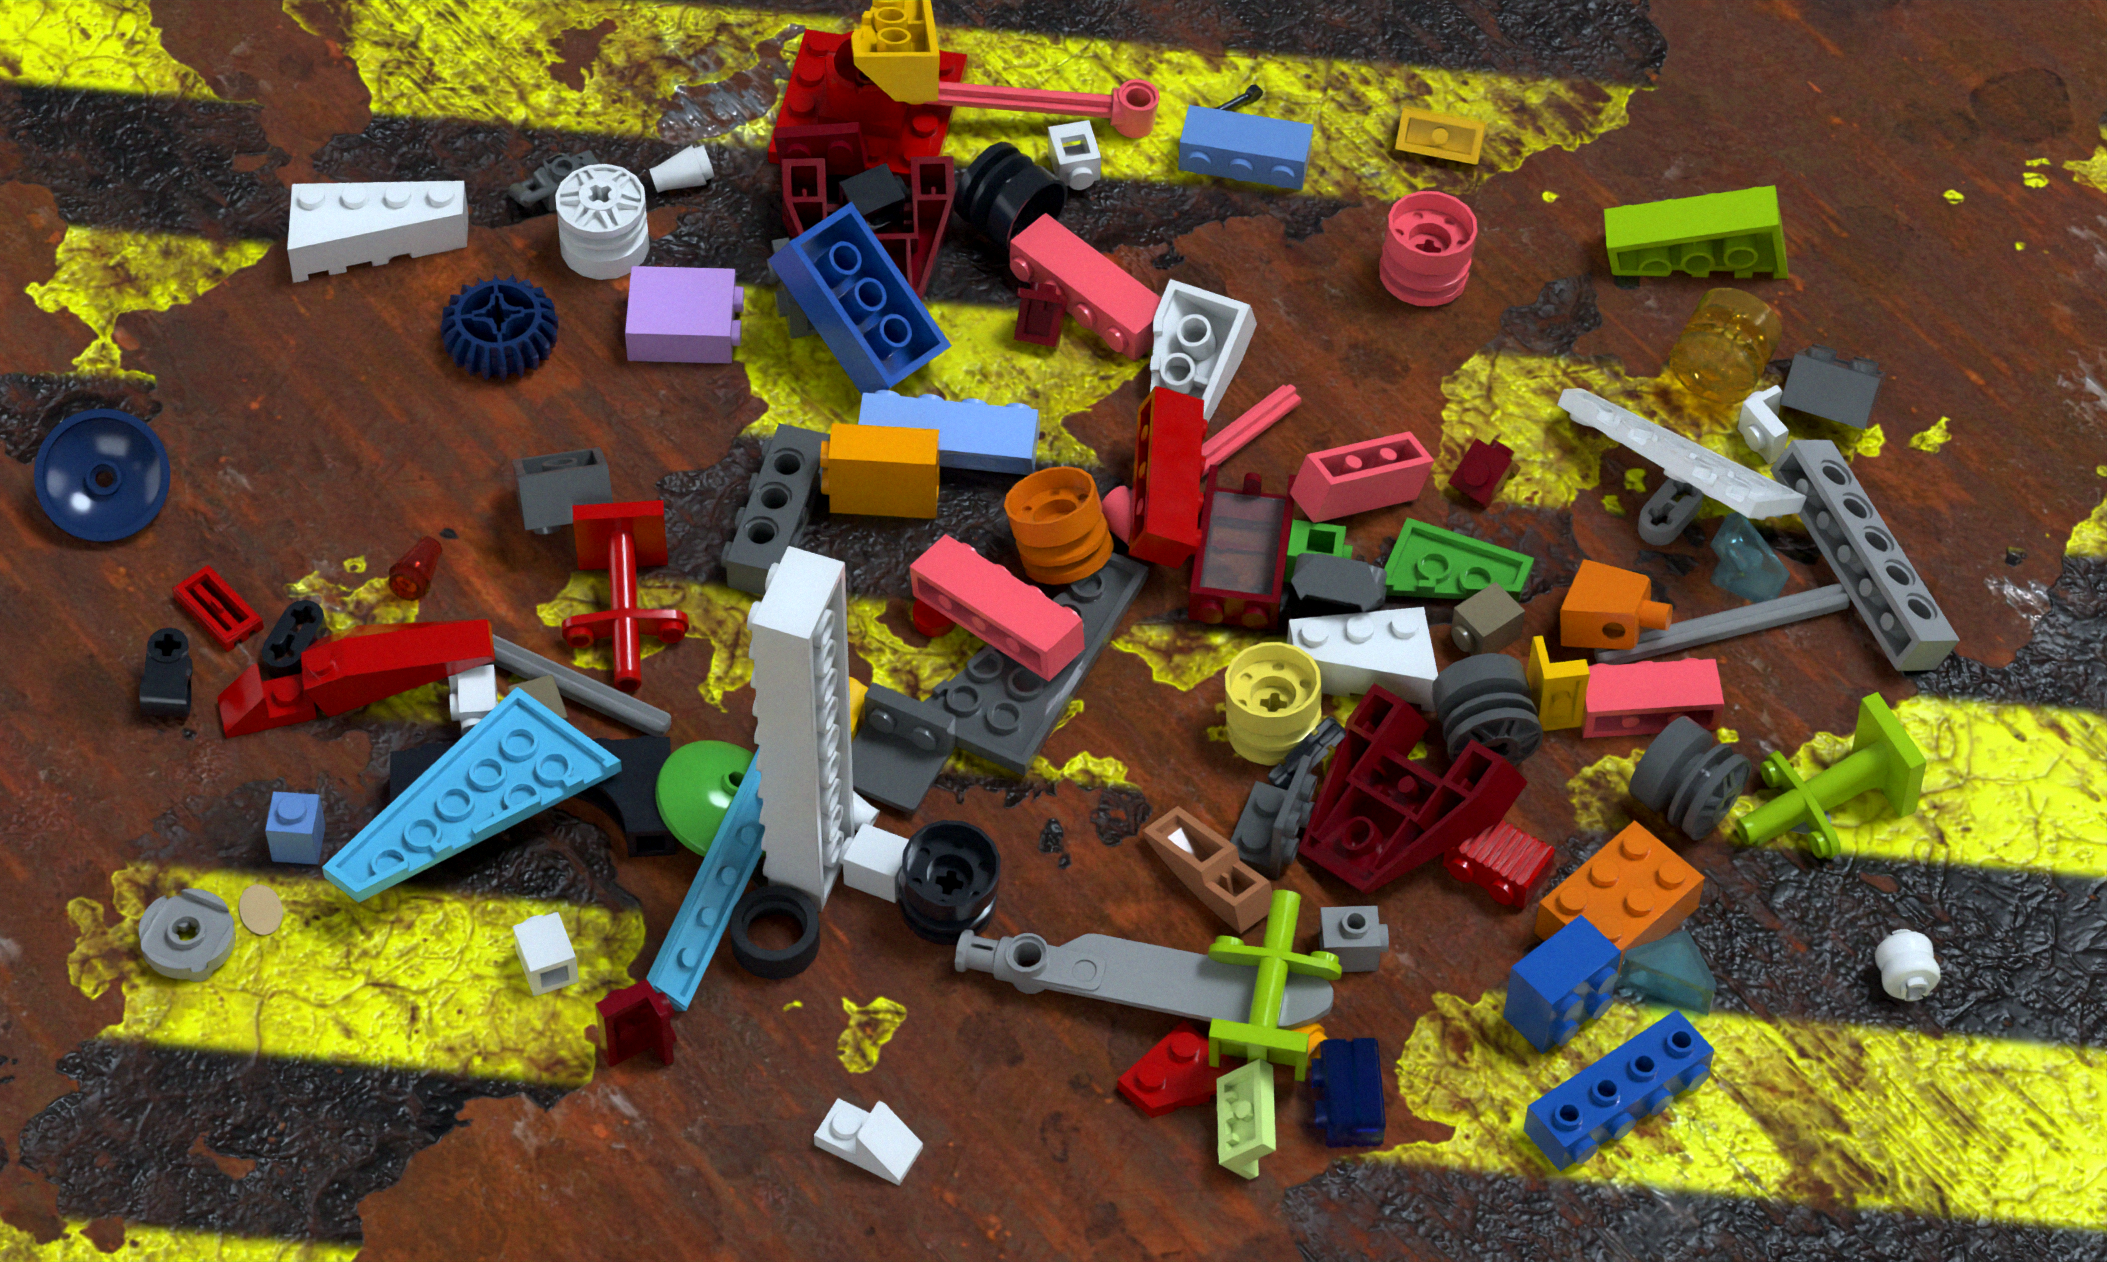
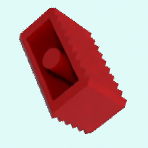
[1443,819,1555,910]

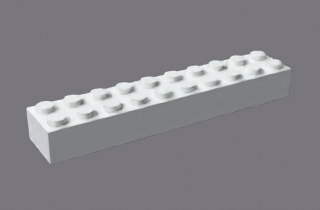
[747,546,855,912]

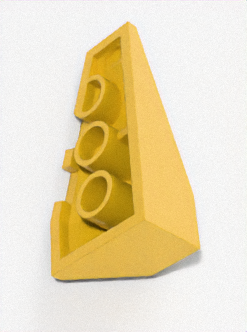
[851,0,940,105]

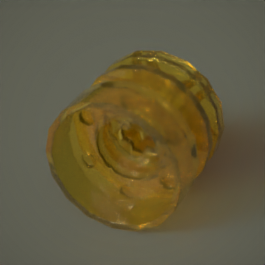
[1669,288,1782,404]

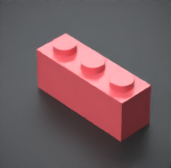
[1290,431,1435,523]
[1581,658,1724,738]

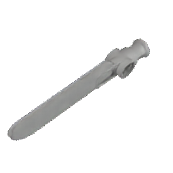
[955,929,1334,1031]

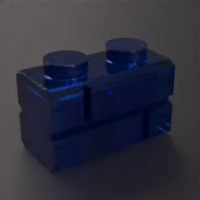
[1310,1038,1386,1148]

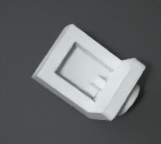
[1738,385,1789,464]

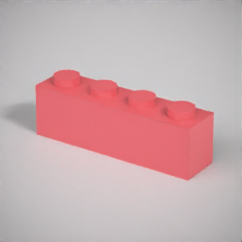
[1010,213,1162,362]
[909,534,1085,682]

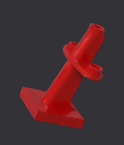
[561,500,689,692]

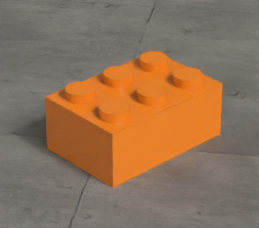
[1534,820,1705,978]

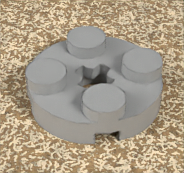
[138,888,236,982]

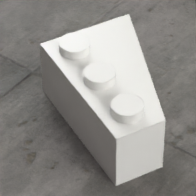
[1287,607,1438,712]

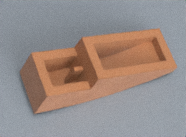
[1142,806,1272,934]

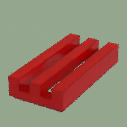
[172,564,264,653]

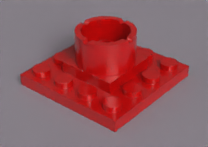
[768,29,968,185]

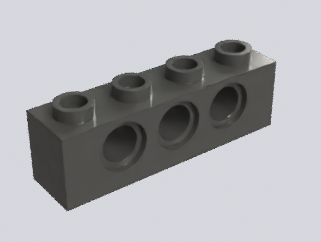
[721,423,830,595]

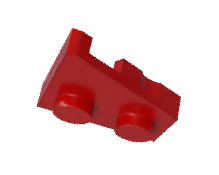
[1117,1020,1241,1118]

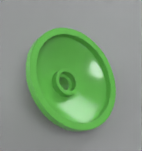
[655,740,766,859]

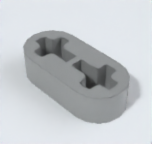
[1638,478,1704,546]

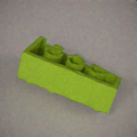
[1604,185,1789,279]

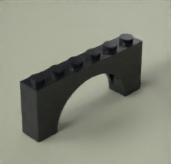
[390,735,675,869]

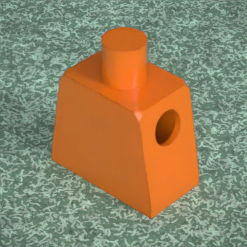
[1560,559,1673,650]

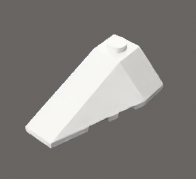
[1150,279,1257,423]

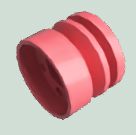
[1379,191,1478,306]

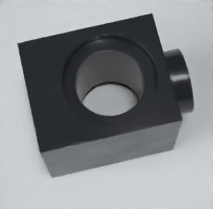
[839,163,908,230]

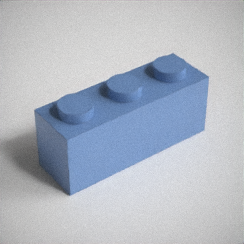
[1178,105,1313,190]

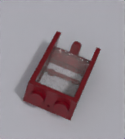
[1188,464,1297,630]

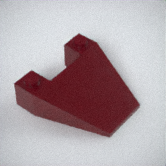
[781,156,955,302]
[1298,683,1528,895]

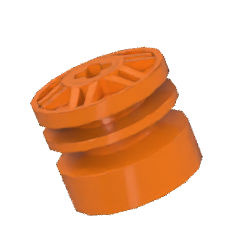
[1004,466,1114,585]

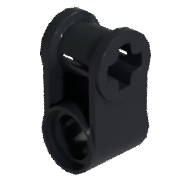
[140,627,193,717]

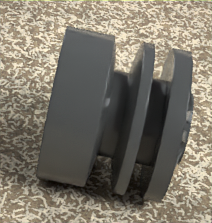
[1431,653,1543,766]
[1628,716,1752,840]

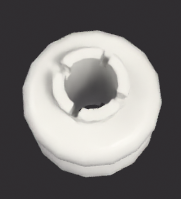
[1875,929,1940,1001]

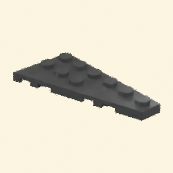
[923,552,1149,776]

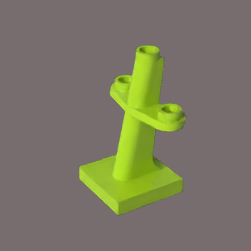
[1735,692,1927,859]
[1208,890,1342,1082]

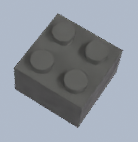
[512,447,613,534]

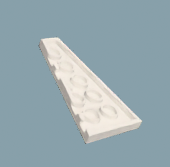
[1557,388,1807,520]

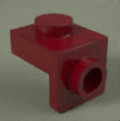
[1014,281,1068,348]
[1448,438,1521,508]

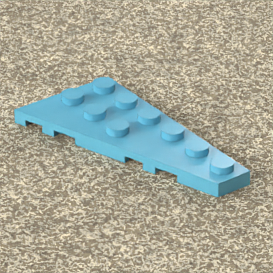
[322,687,622,903]

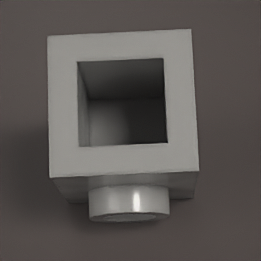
[1318,906,1389,972]

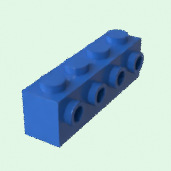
[1523,1009,1714,1172]

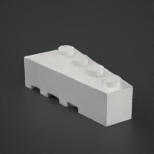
[287,181,469,283]

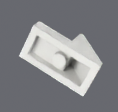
[814,1098,923,1185]

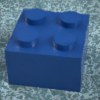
[1503,914,1621,1055]

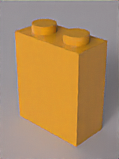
[820,423,940,519]

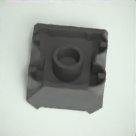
[1291,553,1387,612]

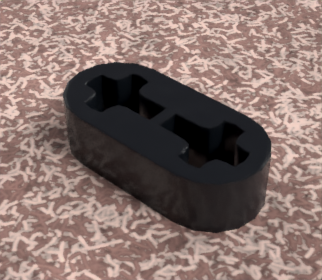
[262,600,326,679]

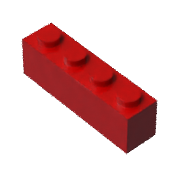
[1128,386,1208,569]

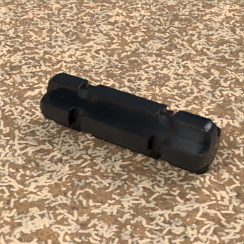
[1267,716,1347,791]

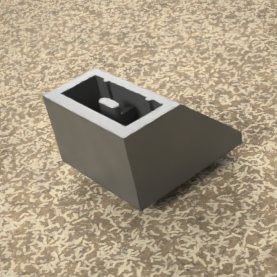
[1780,343,1887,430]

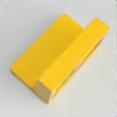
[1395,106,1489,165]
[1527,635,1590,731]

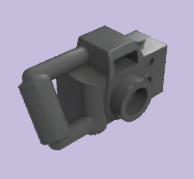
[508,150,599,212]

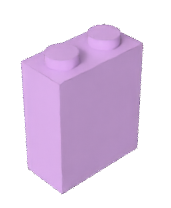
[625,266,744,364]

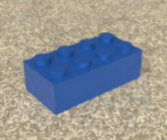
[768,202,952,395]

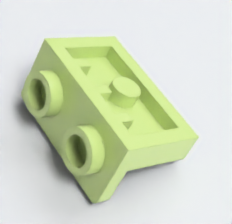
[1216,1058,1276,1180]

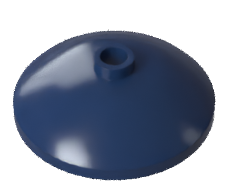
[34,409,171,543]

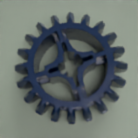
[440,274,559,382]

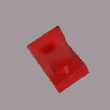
[217,663,317,739]

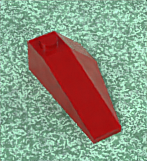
[301,619,495,717]

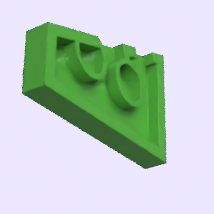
[1384,517,1534,602]

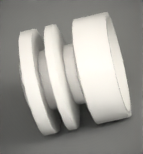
[555,164,649,280]

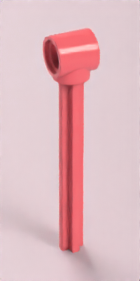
[923,79,1160,138]
[1101,384,1302,546]

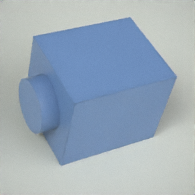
[265,792,326,865]

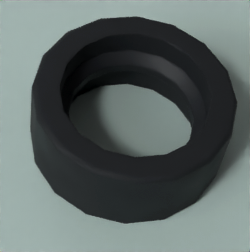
[729,885,820,980]

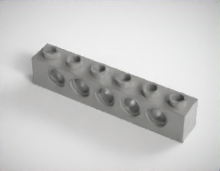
[1770,440,1960,671]

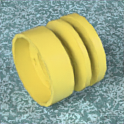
[1225,642,1321,766]

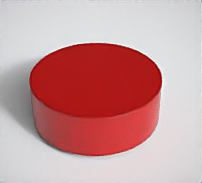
[913,598,957,637]

